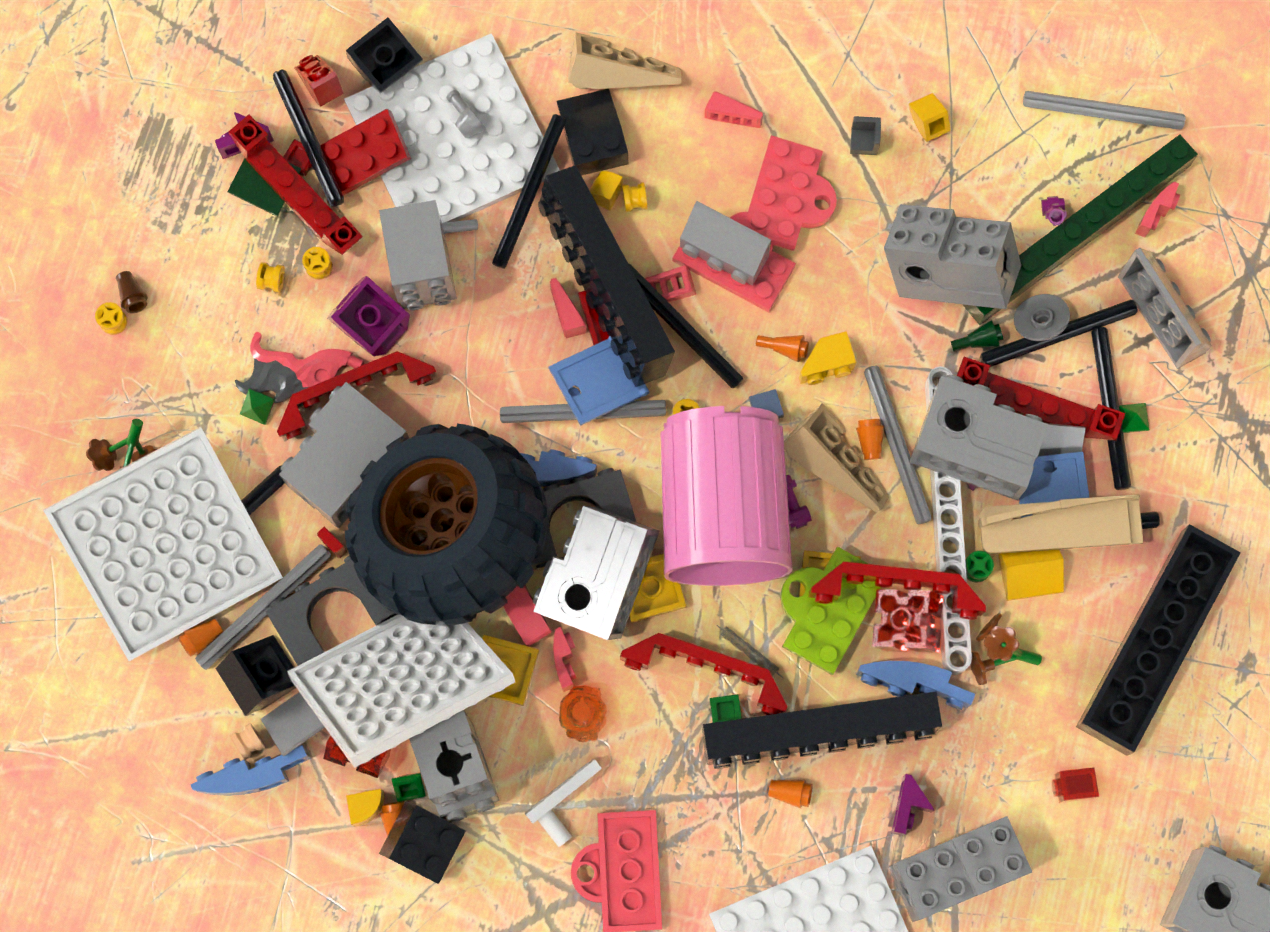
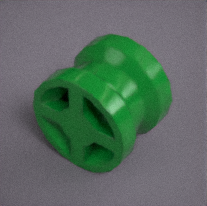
[965,551,994,583]

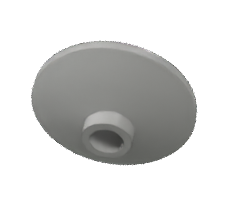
[1014,294,1070,341]

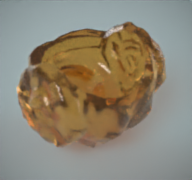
[559,685,607,742]

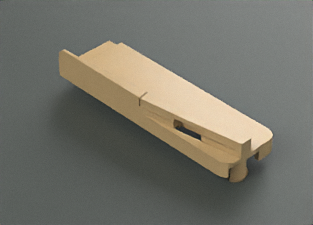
[978,494,1143,554]

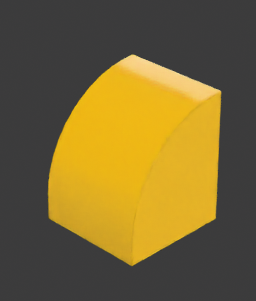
[908,93,951,142]
[589,171,623,211]
[346,789,385,827]

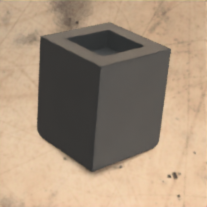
[850,116,881,155]

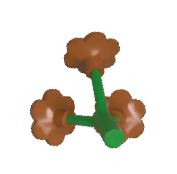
[86,419,157,471]
[970,612,1042,685]

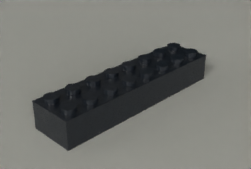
[538,165,675,387]
[1076,524,1241,756]
[702,691,942,769]

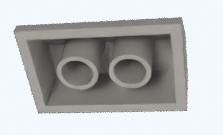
[680,201,771,286]

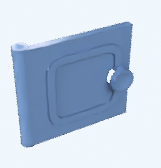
[548,336,650,426]
[1019,451,1090,518]

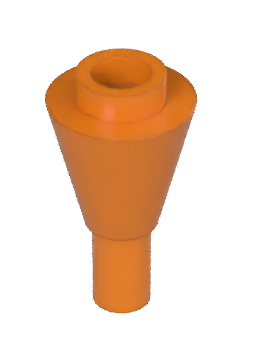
[756,335,809,362]

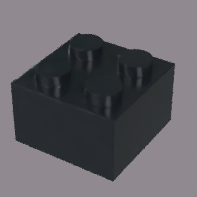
[379,801,466,884]

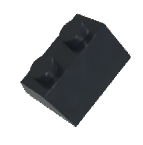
[346,17,423,94]
[215,635,296,716]

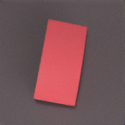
[1135,182,1180,237]
[503,585,552,647]
[553,627,576,692]

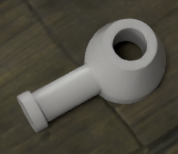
[446,90,486,138]

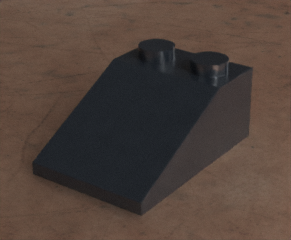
[556,88,629,176]

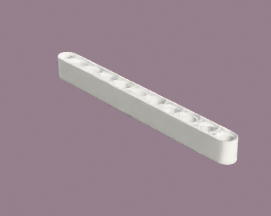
[925,366,972,675]

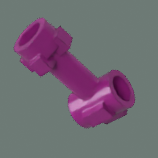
[1041,196,1067,226]
[786,475,812,529]

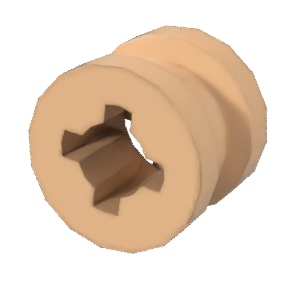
[230,723,266,760]

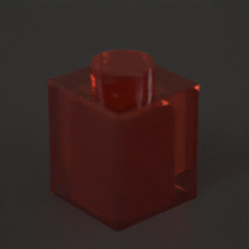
[1052,767,1099,803]

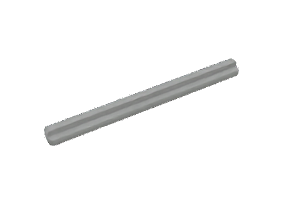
[1023,91,1186,130]
[864,365,931,524]
[500,400,667,423]
[195,544,331,670]

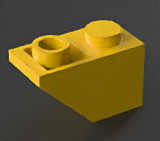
[799,331,856,385]

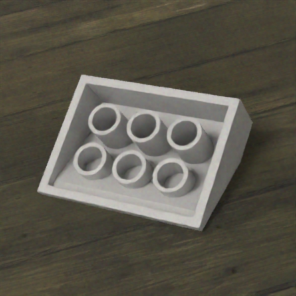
[1118,248,1212,369]

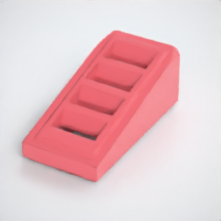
[704,91,763,128]
[645,265,696,302]
[550,278,586,339]

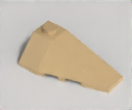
[568,32,682,89]
[784,403,889,513]

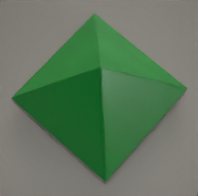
[240,388,275,425]
[1119,403,1150,433]
[392,773,426,802]

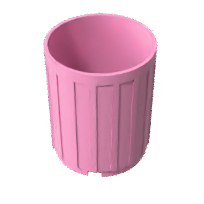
[660,406,793,586]

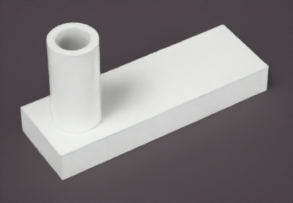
[525,759,602,847]

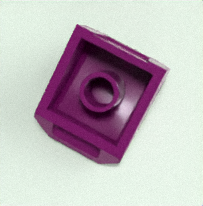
[327,276,410,357]

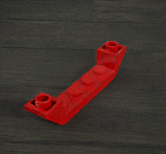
[228,114,363,255]
[277,351,436,440]
[957,356,1125,440]
[808,561,986,620]
[620,633,787,715]

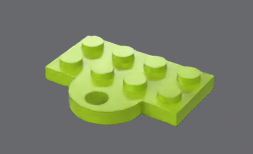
[780,546,881,675]

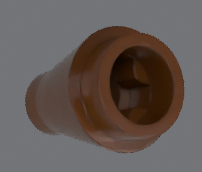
[116,271,148,313]

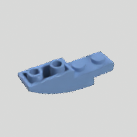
[520,449,597,487]
[856,661,975,710]
[190,745,311,796]

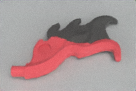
[235,332,364,407]

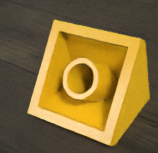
[998,550,1064,601]

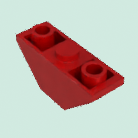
[294,55,344,107]

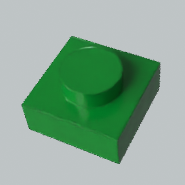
[709,694,742,723]

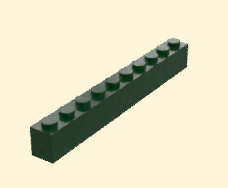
[962,134,1198,325]

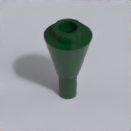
[950,320,1004,352]

